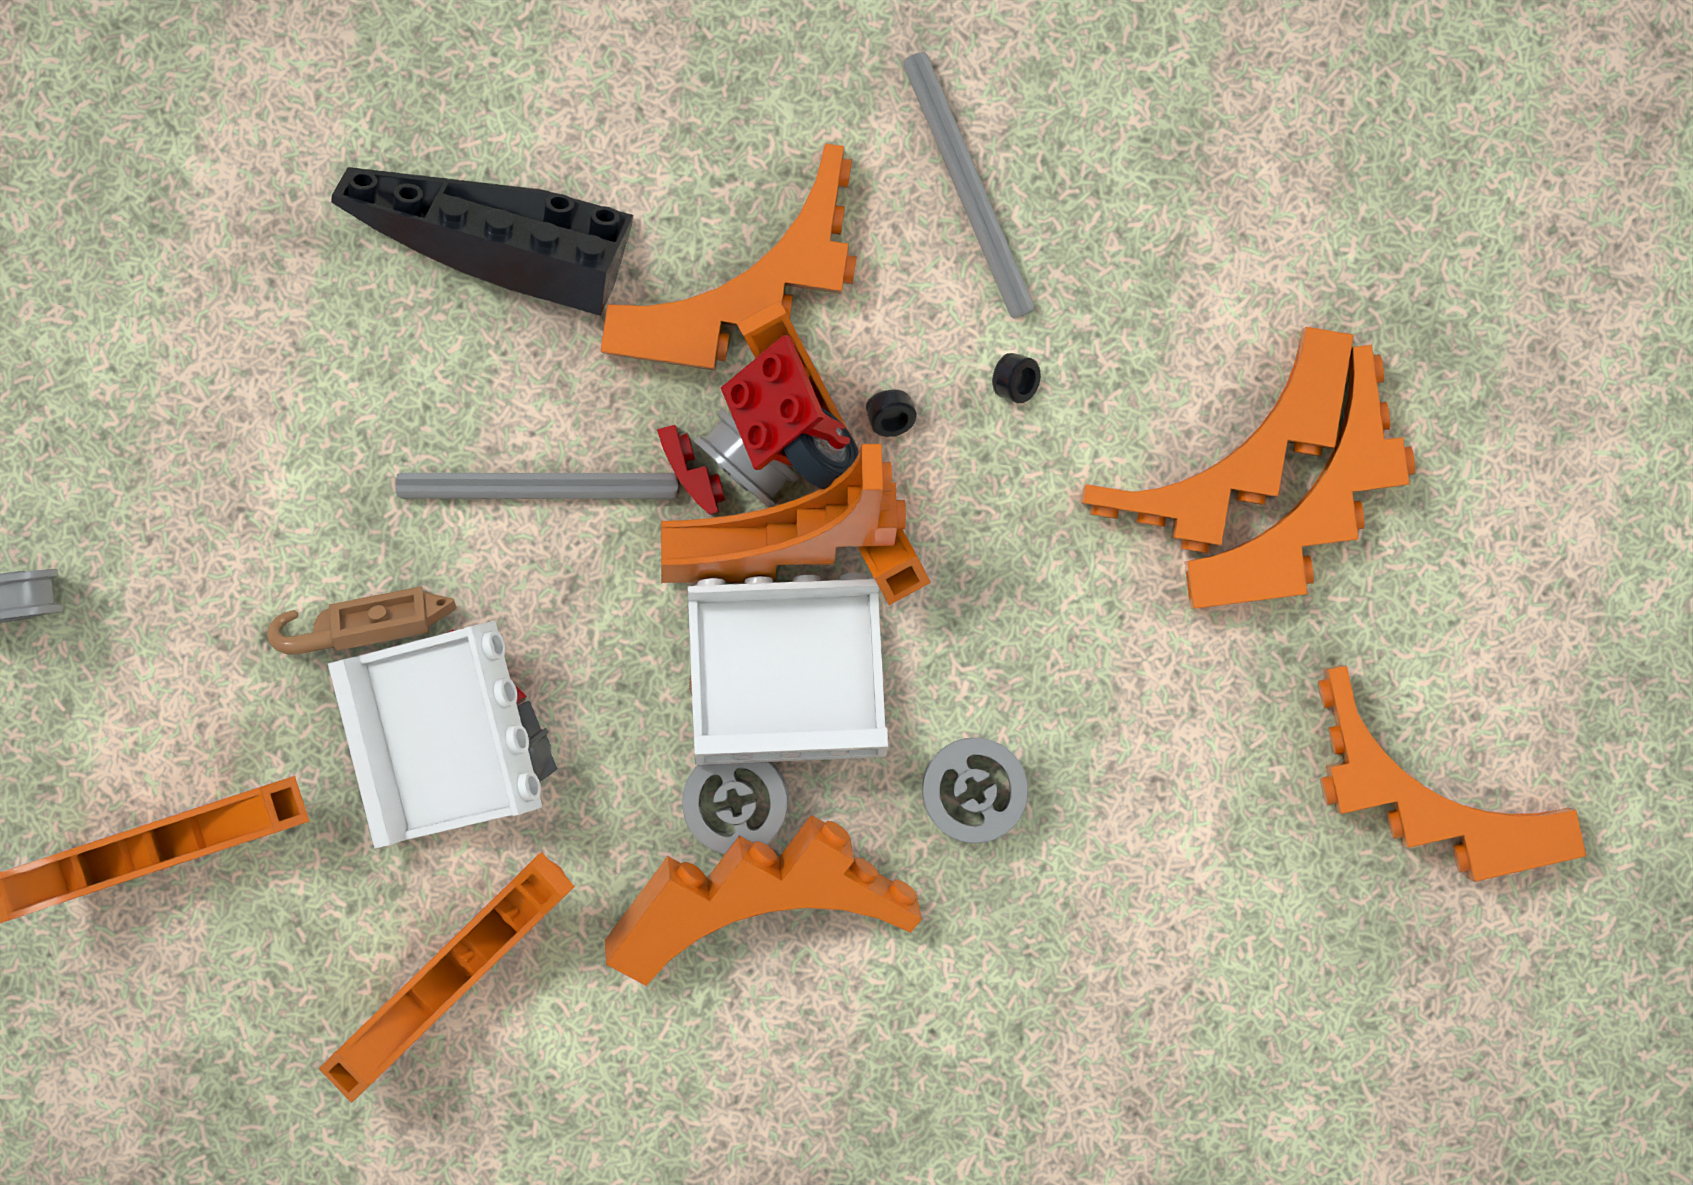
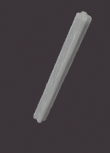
[903,52,1034,319]
[396,473,679,499]

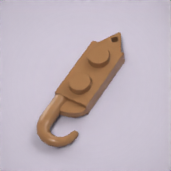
[267,586,457,655]

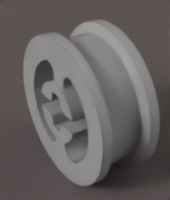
[693,408,800,508]
[0,569,63,623]
[922,738,1028,843]
[682,762,788,854]

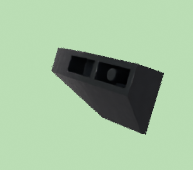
[331,167,634,316]

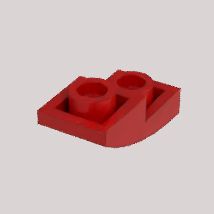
[657,425,726,515]

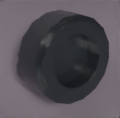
[992,353,1041,403]
[866,389,917,437]

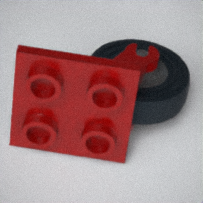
[721,335,859,490]

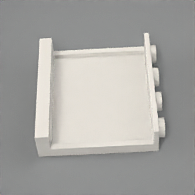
[688,573,888,765]
[328,621,542,849]

